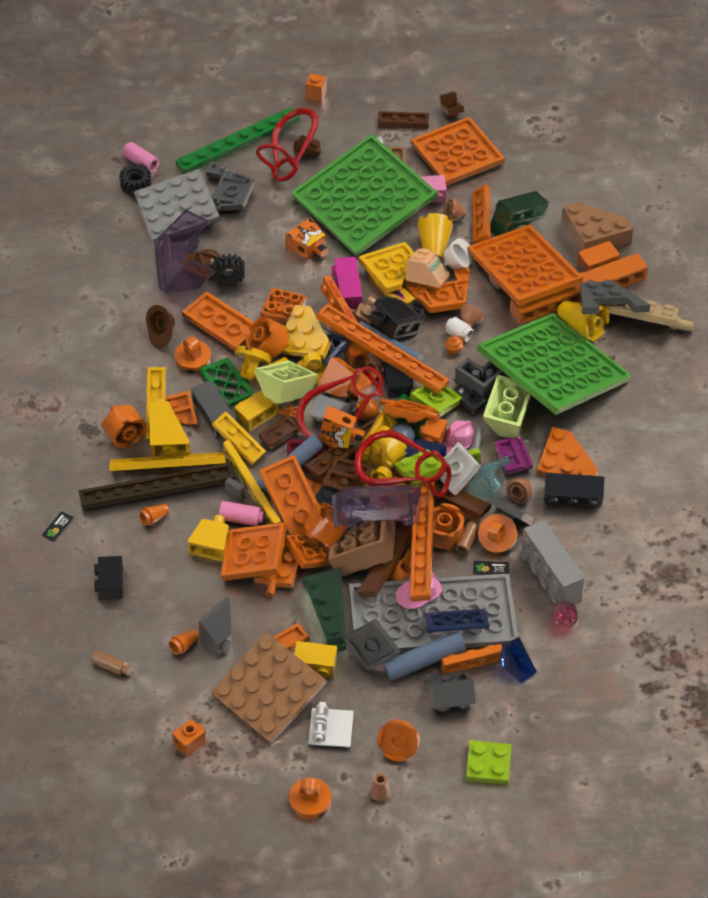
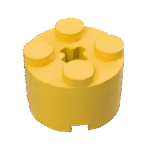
[364,426,407,470]

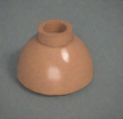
[443,198,466,222]
[460,304,485,328]
[506,478,532,504]

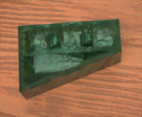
[490,191,549,236]

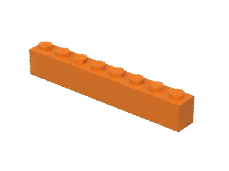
[510,253,648,325]

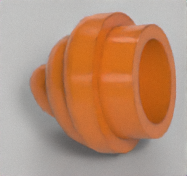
[445,336,464,355]

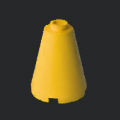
[417,213,453,262]
[557,301,609,341]

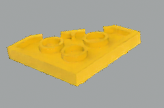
[358,242,414,294]
[279,305,331,359]

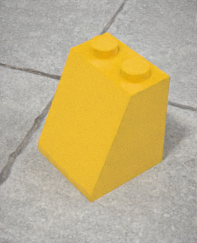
[149,399,191,457]

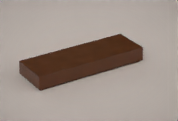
[378,111,429,129]

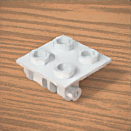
[308,702,354,748]

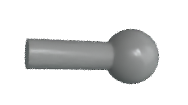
[469,427,483,457]

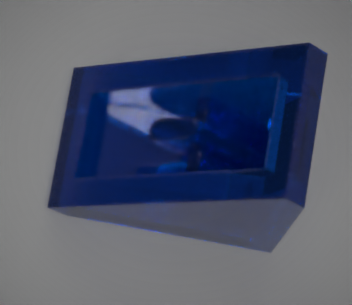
[500,637,537,683]

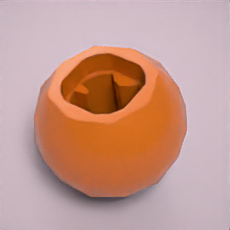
[355,398,379,421]

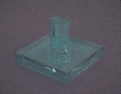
[468,455,511,493]

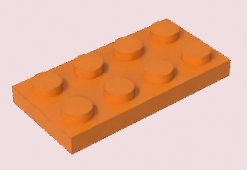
[182,291,253,351]
[258,454,318,535]

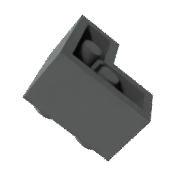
[455,358,508,399]

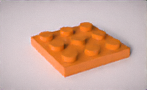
[220,522,287,581]

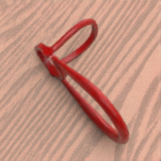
[256,108,318,182]
[296,366,385,439]
[354,430,452,498]

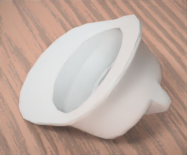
[443,238,474,269]

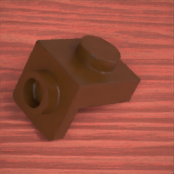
[439,91,464,117]
[293,135,321,158]

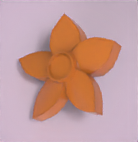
[279,403,298,420]

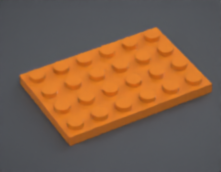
[467,225,583,306]

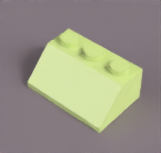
[254,361,318,404]
[483,375,532,439]

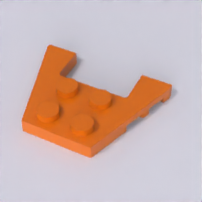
[403,267,470,313]

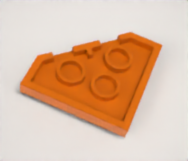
[537,427,598,476]

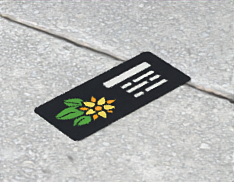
[42,511,74,541]
[473,561,509,574]

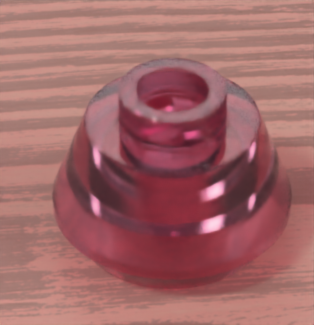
[552,600,578,628]

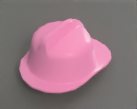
[436,421,475,456]
[396,572,442,609]

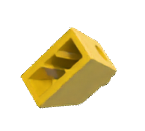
[187,515,229,562]

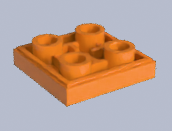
[260,288,306,323]
[284,534,332,569]

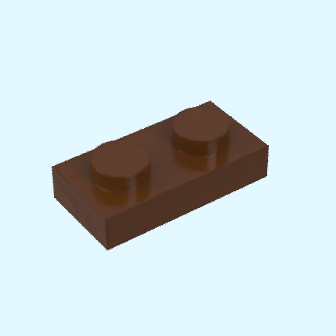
[259,415,300,450]

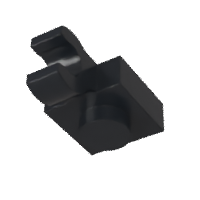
[454,385,487,415]

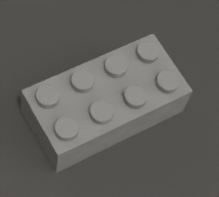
[520,520,585,610]

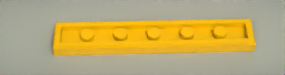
[223,440,281,524]
[109,452,226,471]

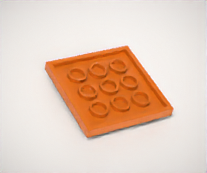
[411,116,505,186]

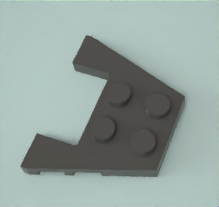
[206,162,255,212]
[579,280,650,314]

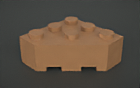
[561,202,633,251]
[328,507,396,577]

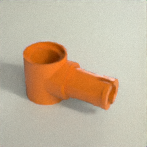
[389,549,411,581]

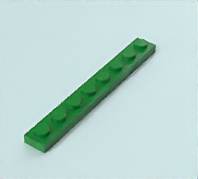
[175,107,300,174]

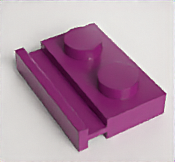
[494,436,533,475]

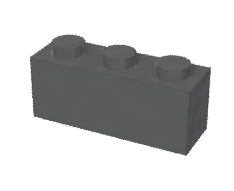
[191,381,238,439]

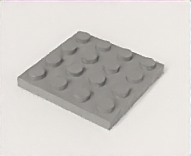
[134,169,221,244]

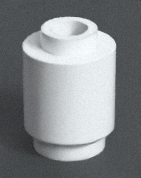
[445,317,473,342]

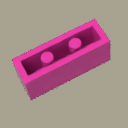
[331,257,362,309]

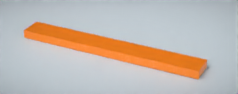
[316,304,449,395]
[410,482,435,602]

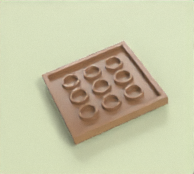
[210,632,327,744]

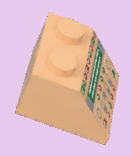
[405,248,450,288]

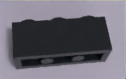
[544,473,605,506]

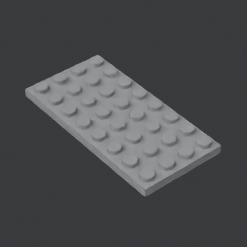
[349,574,519,652]

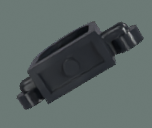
[369,296,425,340]

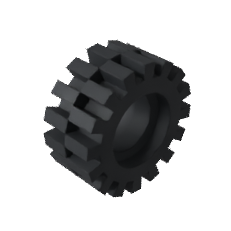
[119,164,152,196]
[212,254,245,286]

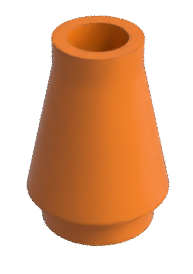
[139,503,170,526]
[168,629,200,655]

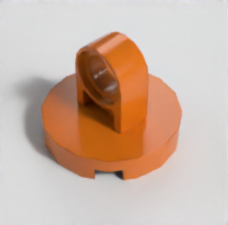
[174,336,211,372]
[478,514,518,554]
[377,719,420,762]
[289,778,331,819]

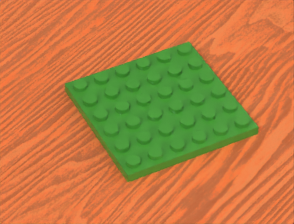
[291,134,438,257]
[477,313,632,415]

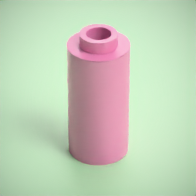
[123,142,160,173]
[219,501,264,526]

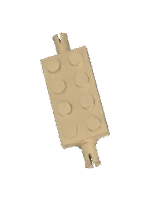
[599,301,695,333]

